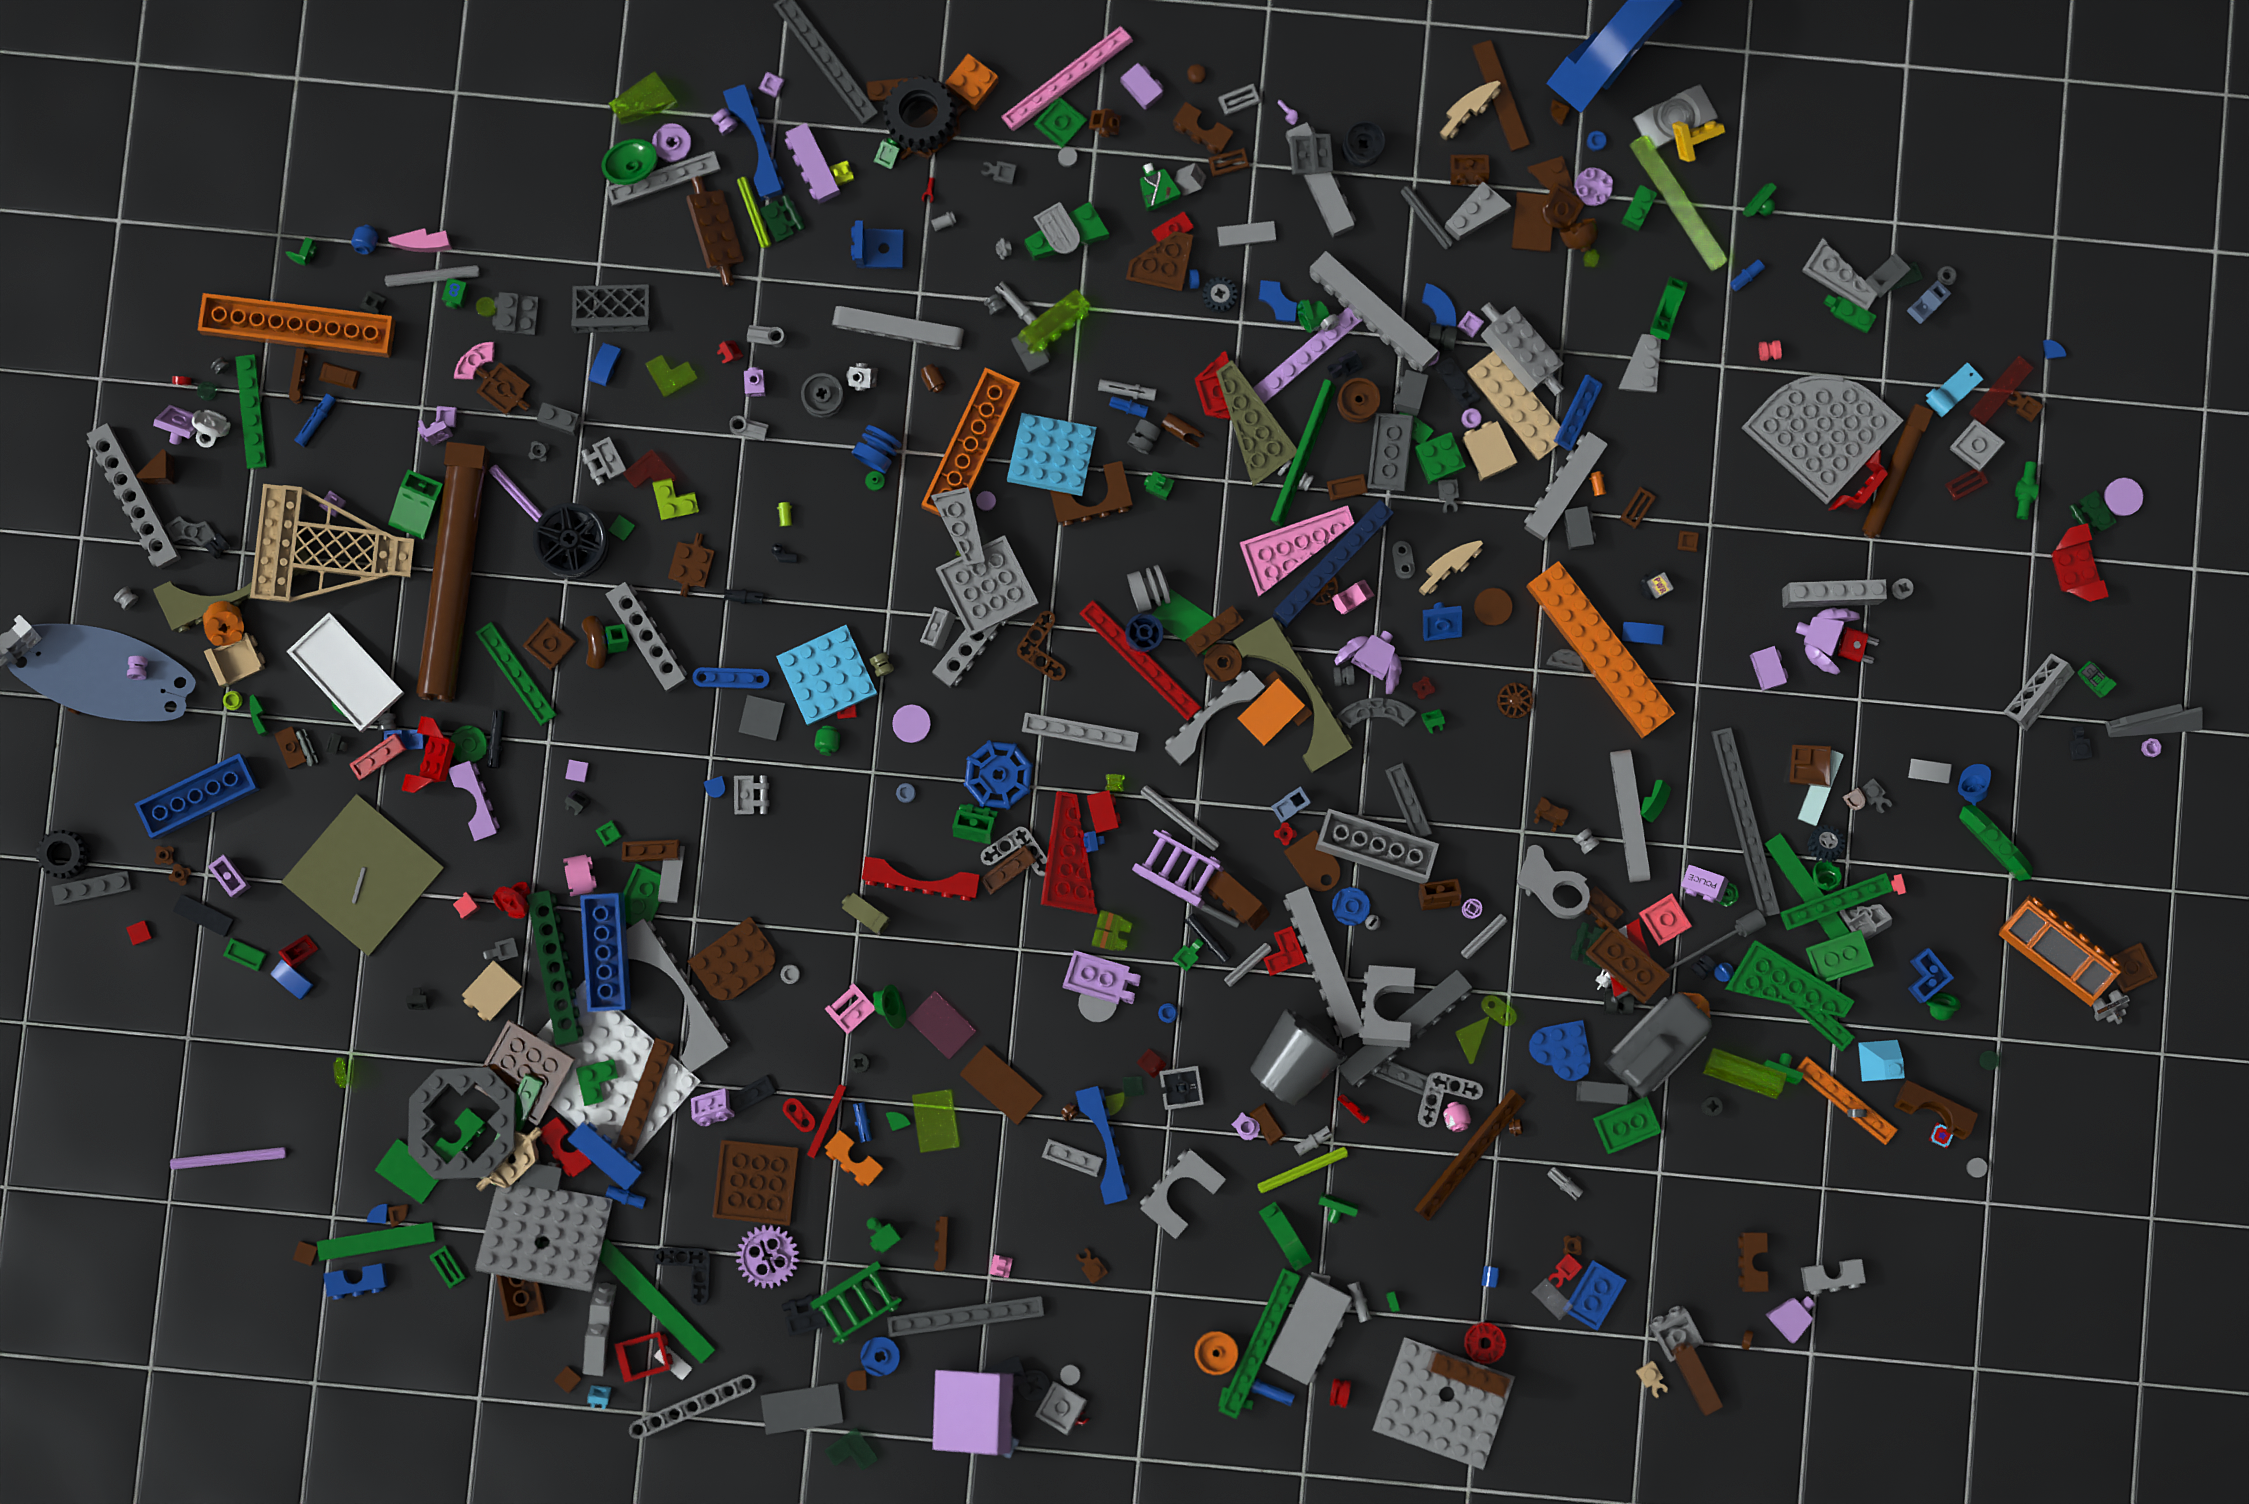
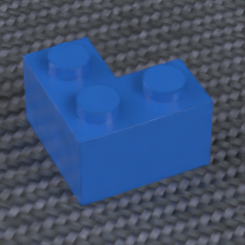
[1908,948,1954,1003]

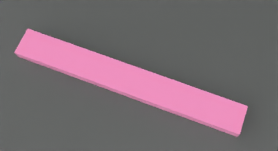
[1001,26,1133,131]

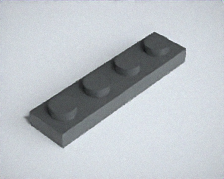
[51,871,132,906]

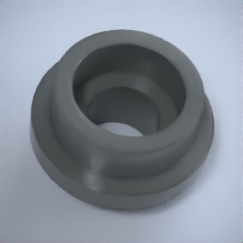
[1937,266,1957,285]

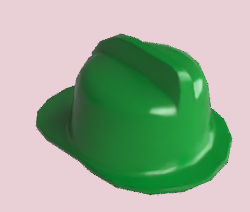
[873,984,906,1029]

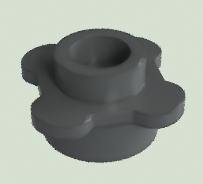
[528,441,550,462]

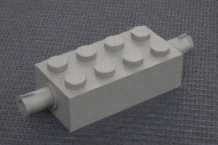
[1481,302,1564,396]

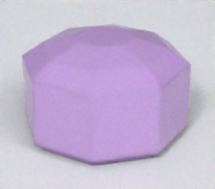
[2141,738,2162,758]

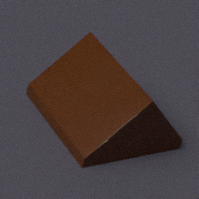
[136,449,174,485]

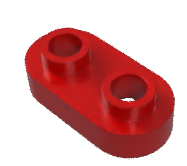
[783,1099,816,1132]

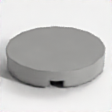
[1078,993,1116,1022]

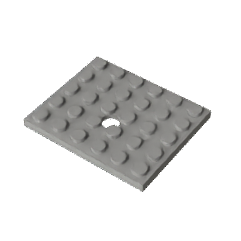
[476,1181,613,1292]
[1372,1337,1515,1469]

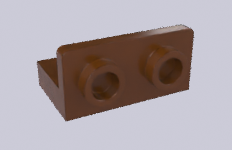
[1450,155,1489,185]
[1580,886,1624,929]

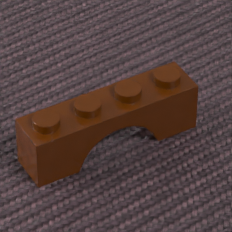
[1894,1080,1978,1140]

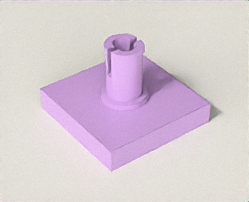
[153,405,197,445]

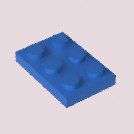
[1563,1260,1626,1331]

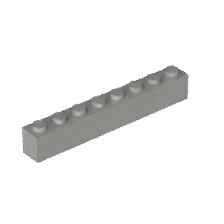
[1310,251,1438,372]
[1283,886,1363,1039]

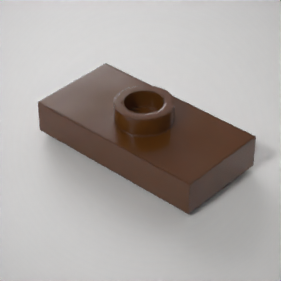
[274,726,307,769]

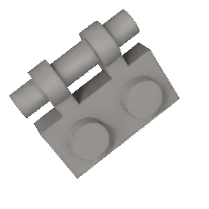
[581,437,627,486]
[734,776,770,815]

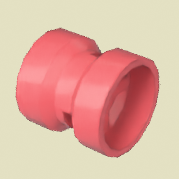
[1759,340,1782,361]

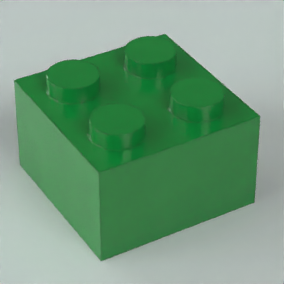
[1414,432,1466,485]

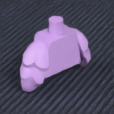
[1796,607,1860,675]
[1334,631,1402,694]

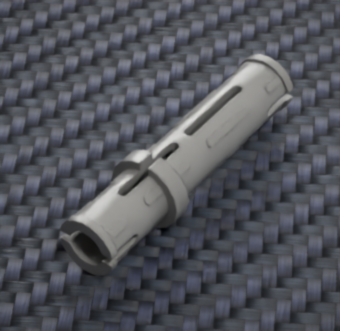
[995,281,1042,331]
[1098,379,1156,401]

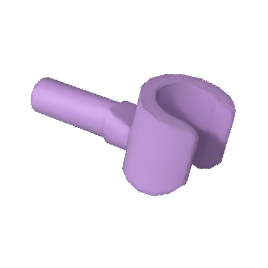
[1278,100,1298,125]

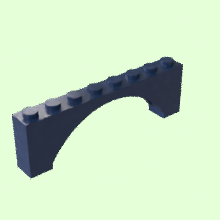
[1273,500,1394,629]

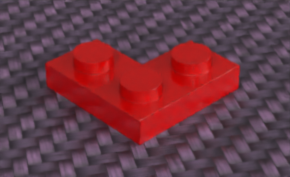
[1263,926,1306,976]

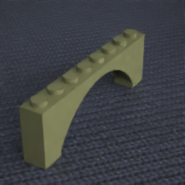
[153,531,315,633]
[1233,617,1353,773]

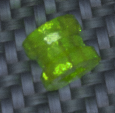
[1105,774,1125,792]

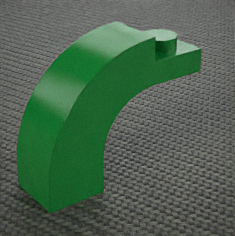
[1650,277,1687,340]
[1259,1202,1312,1271]

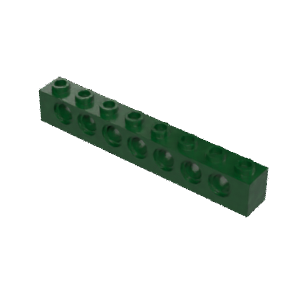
[527,890,584,1047]

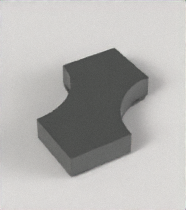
[164,516,216,548]

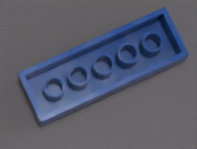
[135,753,260,840]
[580,892,631,1012]

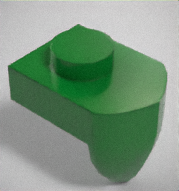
[286,237,317,266]

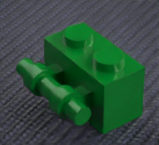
[953,803,998,845]
[867,1218,902,1253]

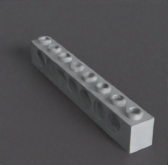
[87,423,181,569]

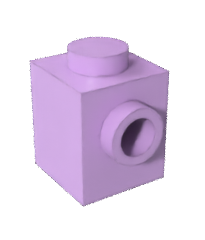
[744,367,766,397]

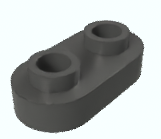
[1392,541,1415,580]

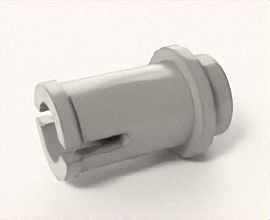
[931,212,956,231]

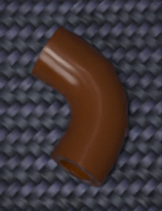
[582,615,608,669]

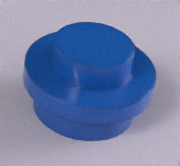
[1158,1003,1178,1023]

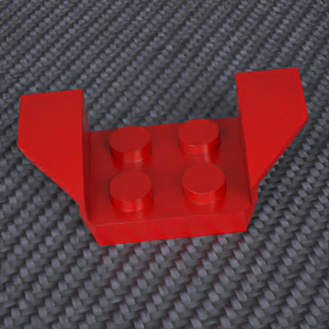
[1828,450,1888,511]
[2051,523,2109,602]
[402,716,455,793]

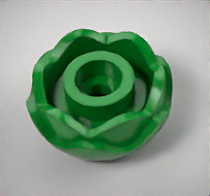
[1717,882,1739,906]

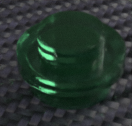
[197,382,217,401]
[1979,1051,1999,1070]

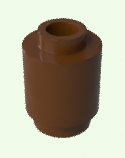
[920,364,946,393]

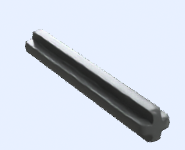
[1401,186,1453,249]

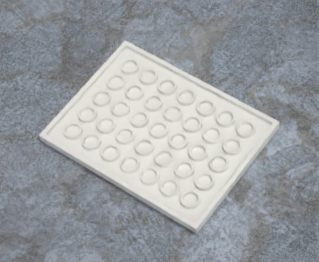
[537,980,701,1161]

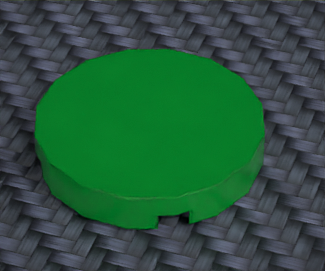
[450,726,488,763]

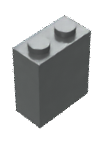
[1576,1081,1631,1105]

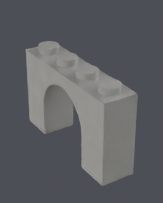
[1359,965,1415,1048]
[1140,1149,1226,1239]

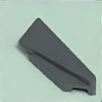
[2105,704,2203,737]

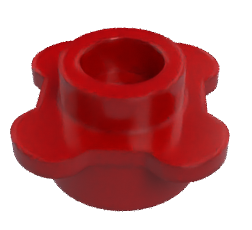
[1274,822,1297,846]

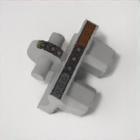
[2093,990,2130,1024]

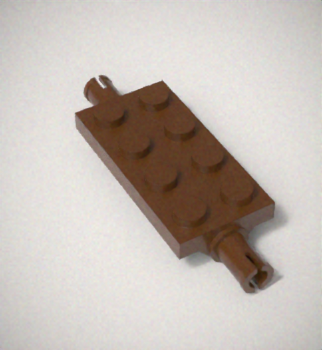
[686,176,744,287]

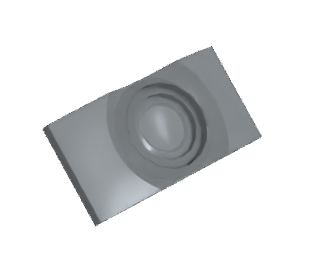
[1633,85,1718,152]

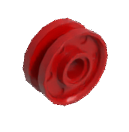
[1464,1322,1506,1364]

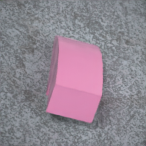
[388,228,452,252]

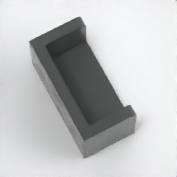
[1865,253,1911,298]

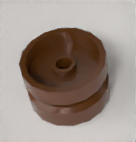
[1337,378,1380,424]

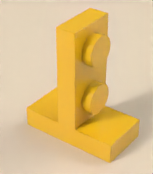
[1672,121,1725,162]

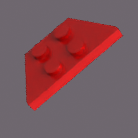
[1194,351,1231,420]

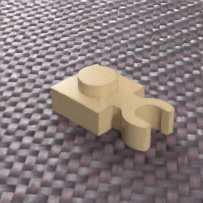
[1636,1361,1668,1398]

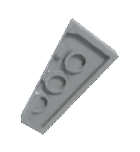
[931,487,985,567]

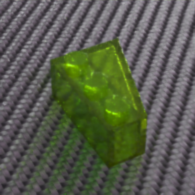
[608,71,679,124]

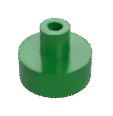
[865,471,885,491]

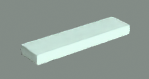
[1798,750,1843,826]

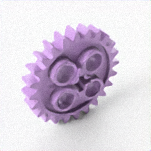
[736,1225,799,1288]

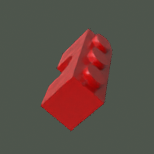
[539,1117,593,1177]

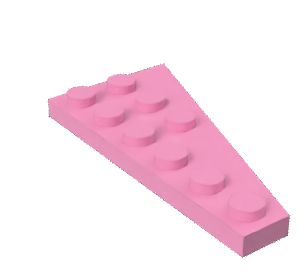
[1240,506,1354,597]

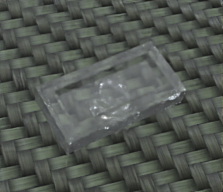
[1532,1279,1573,1320]

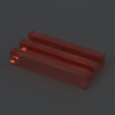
[1945,469,1988,501]

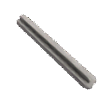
[385,265,480,287]
[1141,785,1220,851]

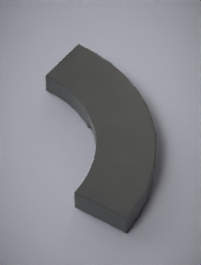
[1336,698,1417,729]

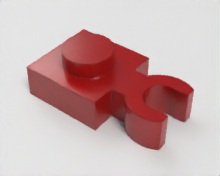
[1548,1253,1583,1288]

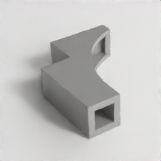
[583,1283,616,1376]

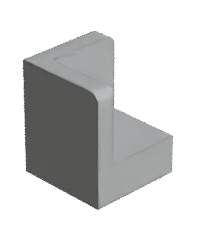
[1174,163,1206,195]

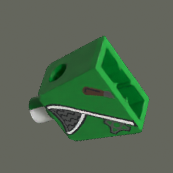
[1140,163,1181,212]

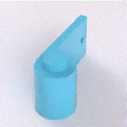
[1926,362,1983,417]

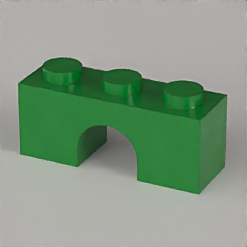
[433,1108,487,1163]

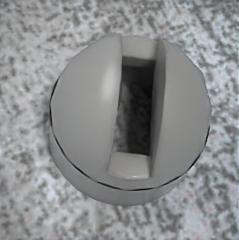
[1365,915,1381,930]

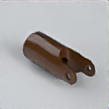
[1161,412,1205,447]

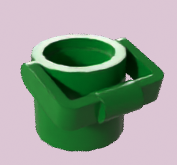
[1296,300,1330,333]

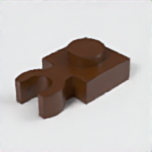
[2007,391,2043,423]
[1076,1248,1108,1284]

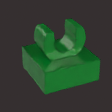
[1421,709,1445,733]

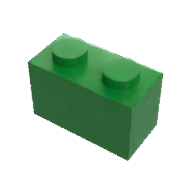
[1621,185,1657,231]

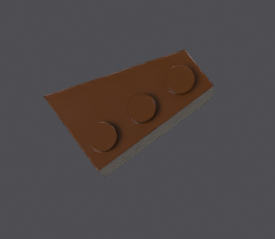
[1206,870,1270,931]

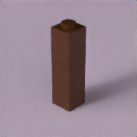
[1671,1341,1723,1416]

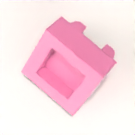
[989,1255,1013,1278]

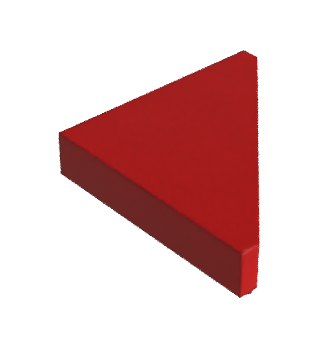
[1338,1094,1369,1124]

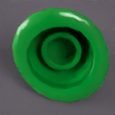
[1926,992,1961,1020]

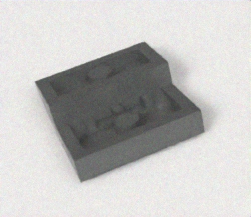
[1289,134,1333,175]

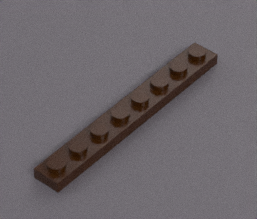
[1414,1089,1525,1221]

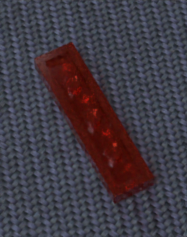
[1969,356,2033,425]

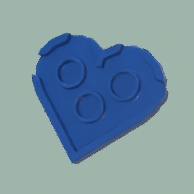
[1529,1020,1590,1081]

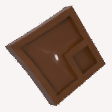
[1790,745,1832,788]

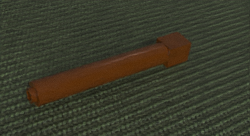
[1862,404,1933,539]

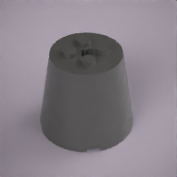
[1250,1008,1347,1106]

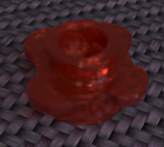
[1412,677,1435,699]

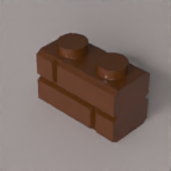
[1418,879,1461,911]

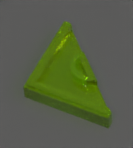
[1455,1017,1489,1064]

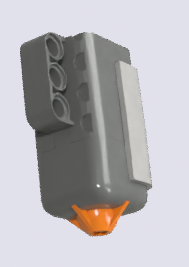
[1604,993,1712,1099]

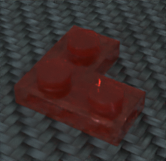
[622,449,677,489]

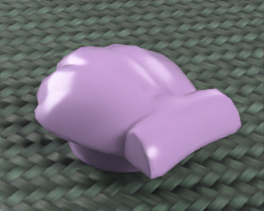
[1232,1112,1260,1140]

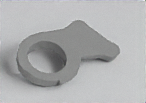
[1517,845,1590,919]

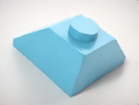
[1858,1040,1905,1081]

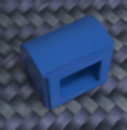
[1482,1266,1500,1288]

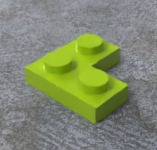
[653,478,699,520]

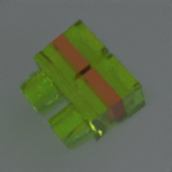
[1091,910,1132,951]

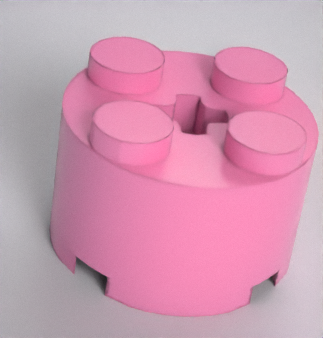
[563,854,597,896]

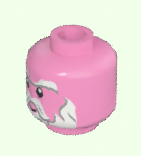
[1443,1102,1471,1132]

